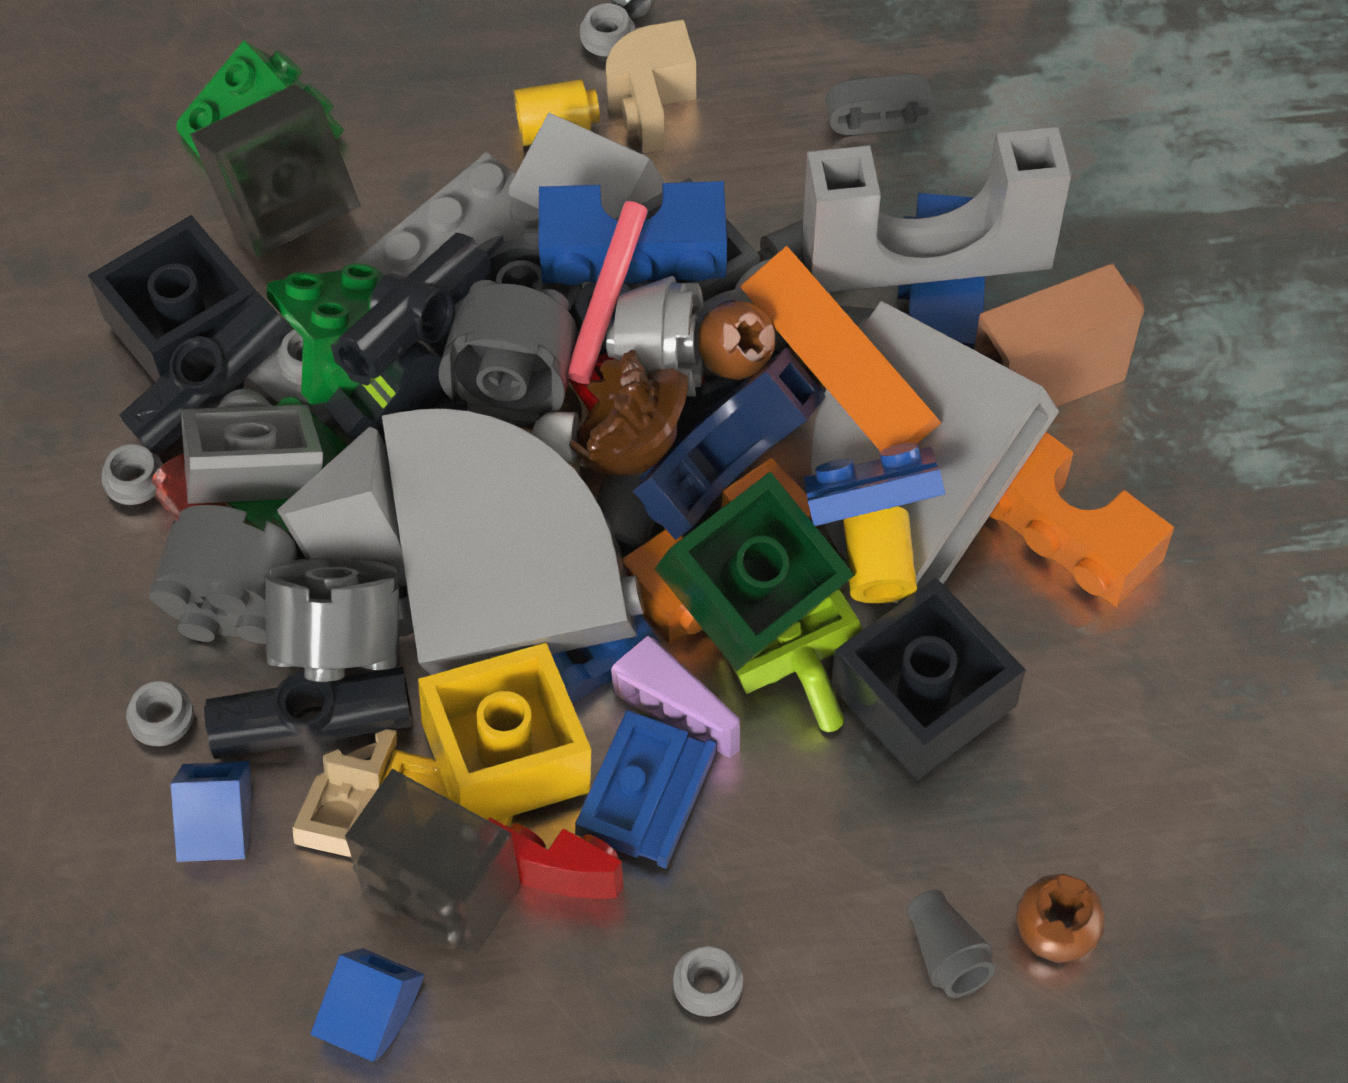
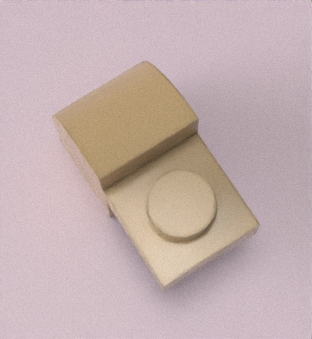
[606,19,696,154]

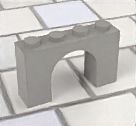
[802,126,1071,292]

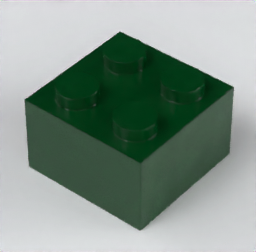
[654,471,855,671]

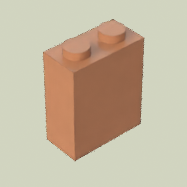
[974,263,1144,407]

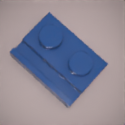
[804,443,946,526]
[575,710,716,869]

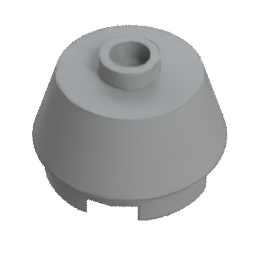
[606,276,704,396]

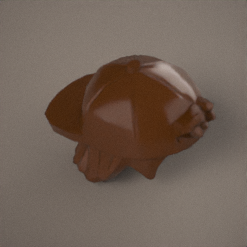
[569,350,688,477]

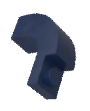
[633,348,826,540]

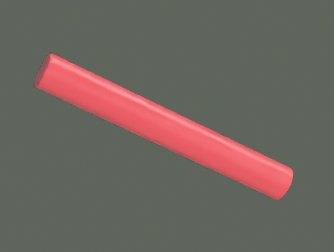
[568,201,648,384]

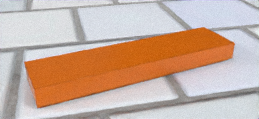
[740,246,941,452]

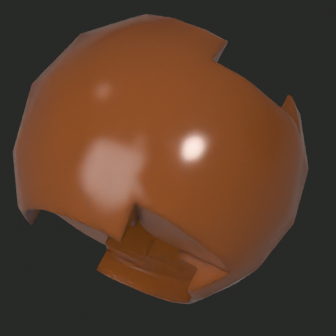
[697,300,775,380]
[1016,873,1105,963]

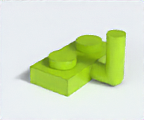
[730,589,862,732]

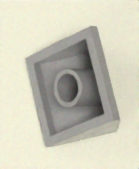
[508,112,666,219]
[181,405,323,504]
[277,427,407,587]

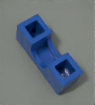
[539,181,727,285]

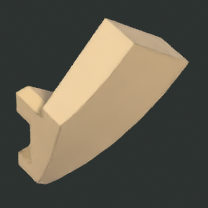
[292,729,397,859]

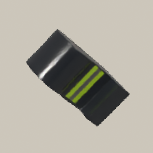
[324,340,443,445]

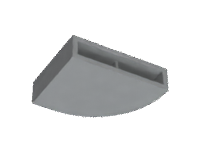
[811,301,1060,607]
[382,409,644,675]

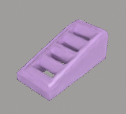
[611,636,740,759]

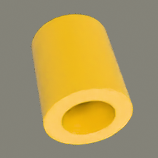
[514,79,600,146]
[843,506,917,603]

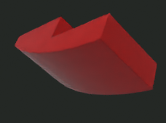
[475,817,624,899]

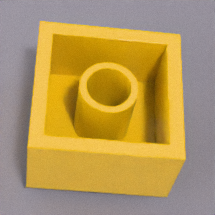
[418,643,591,831]

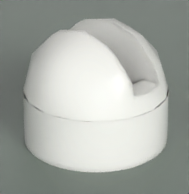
[532,412,579,463]

